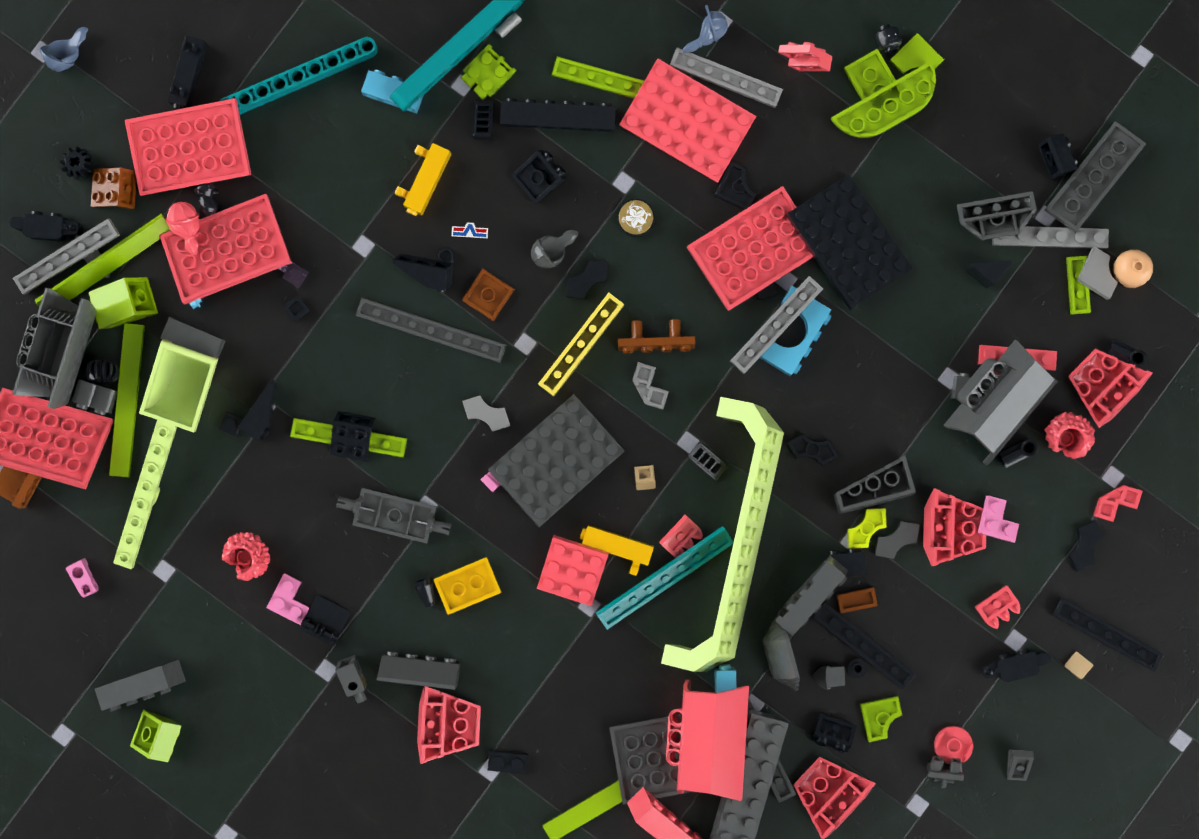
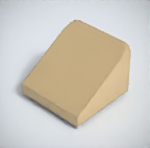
[634,465,656,490]
[1064,652,1093,679]

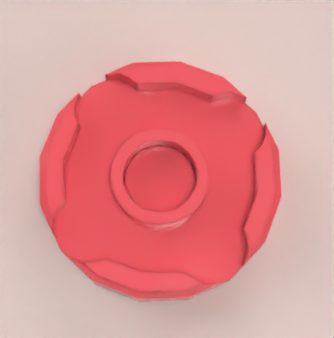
[934,726,974,764]

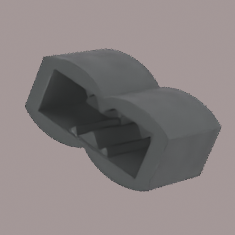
[72,380,118,415]

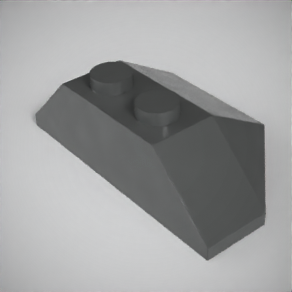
[957,191,1037,241]

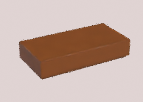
[836,587,878,613]

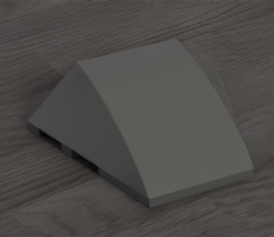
[762,616,800,691]

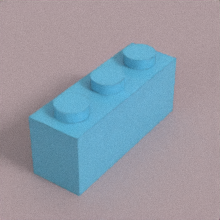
[361,70,423,114]

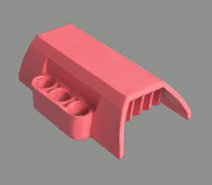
[666,680,749,801]

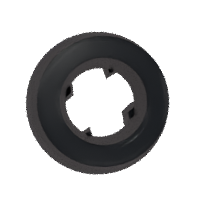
[415,577,436,607]

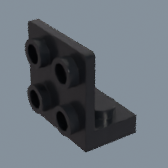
[330,411,376,461]

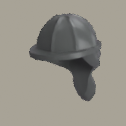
[531,230,578,269]

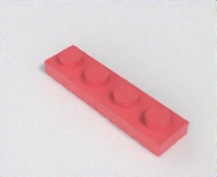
[978,345,1057,371]

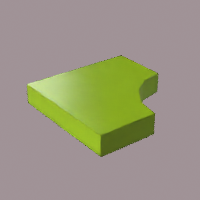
[890,33,944,74]
[860,696,902,742]

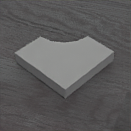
[1076,247,1118,300]

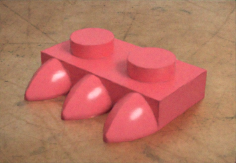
[659,515,703,558]
[975,585,1020,629]

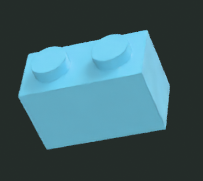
[714,664,737,693]

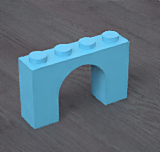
[760,286,832,376]

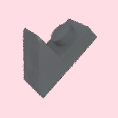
[1007,749,1034,781]

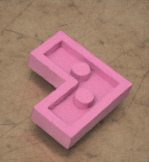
[978,496,1019,543]
[266,573,310,625]

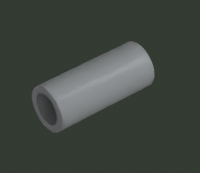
[495,12,522,38]

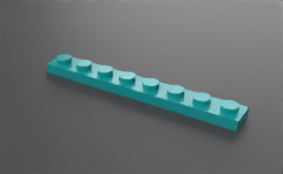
[596,526,734,630]

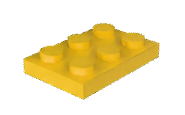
[433,557,502,615]

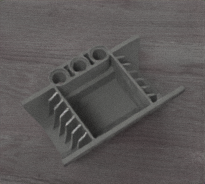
[12,288,97,409]
[943,340,1058,466]

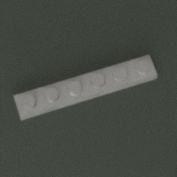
[670,47,783,108]
[13,219,120,294]
[992,226,1109,249]
[730,276,823,374]

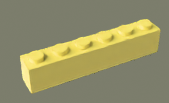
[538,293,624,397]

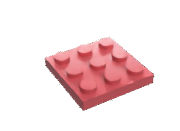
[537,535,609,606]

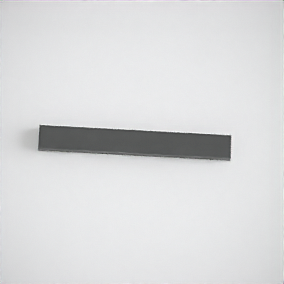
[355,298,507,363]

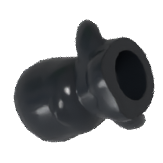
[194,183,219,216]

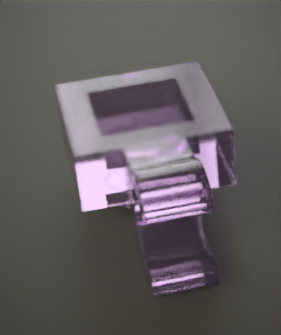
[278,262,309,288]

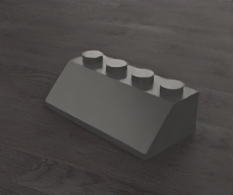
[377,651,460,690]

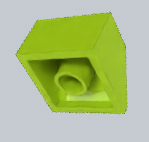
[130,710,181,762]

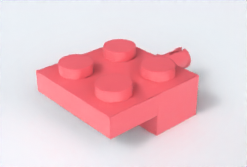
[778,42,833,71]

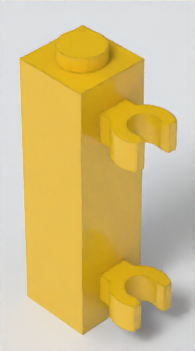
[395,143,451,216]
[580,525,654,576]

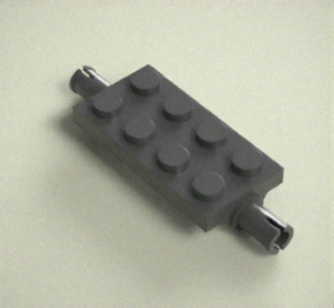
[336,488,452,544]

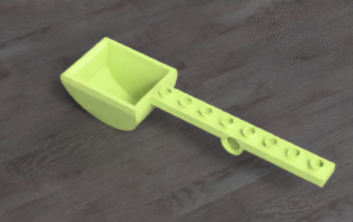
[113,339,219,569]

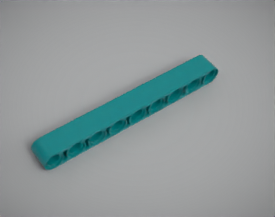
[390,0,524,112]
[220,37,378,115]

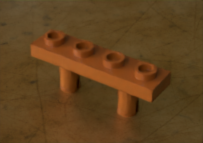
[618,319,695,354]

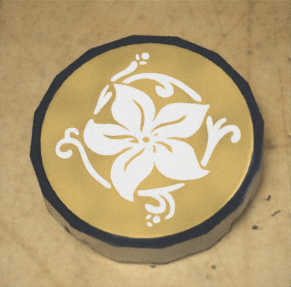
[617,199,655,237]

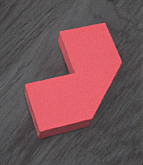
[1093,485,1143,522]

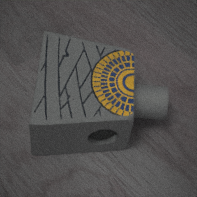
[335,655,367,704]

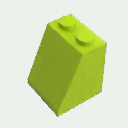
[89,277,158,329]

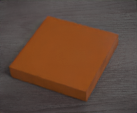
[462,268,515,321]

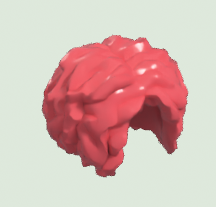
[1044,412,1095,459]
[222,532,270,581]

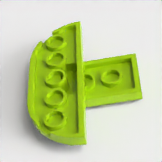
[831,49,936,138]

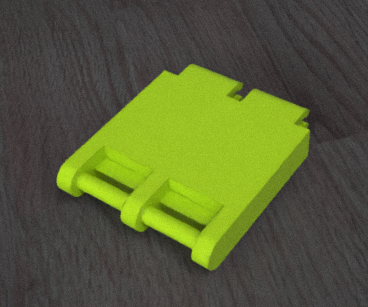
[461,44,517,100]

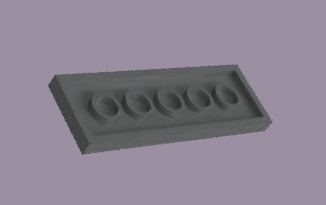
[1045,121,1146,233]

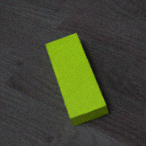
[1066,256,1091,315]

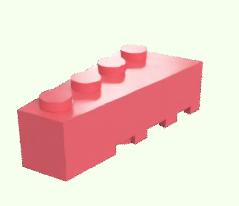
[627,787,702,839]

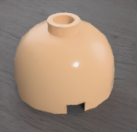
[1113,250,1153,288]

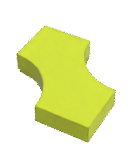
[847,508,887,548]

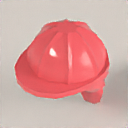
[166,202,200,255]

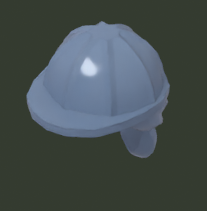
[683,5,728,54]
[40,27,89,72]

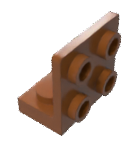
[91,167,137,209]
[0,466,42,508]

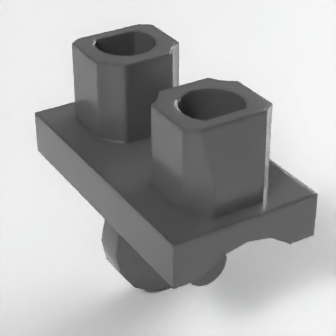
[927,756,964,788]

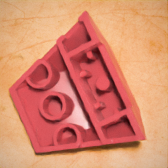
[1068,349,1153,428]
[923,489,986,566]
[417,686,481,764]
[793,757,876,839]

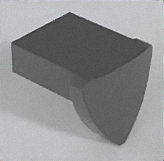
[812,666,845,690]

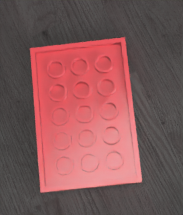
[619,59,756,183]
[125,98,251,196]
[687,186,813,311]
[159,194,292,305]
[0,388,113,489]

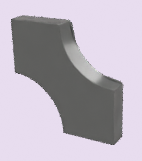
[875,521,920,559]

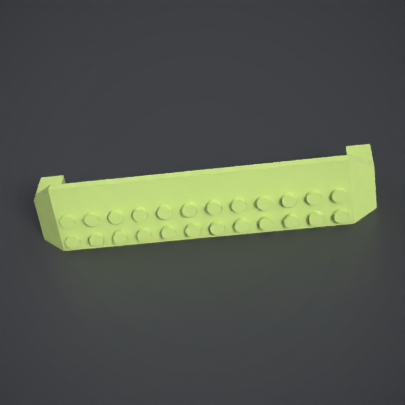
[661,397,784,672]

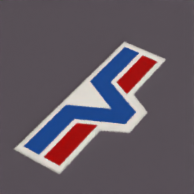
[452,222,488,238]

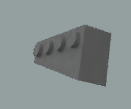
[834,455,916,514]
[775,555,848,636]
[95,660,186,712]

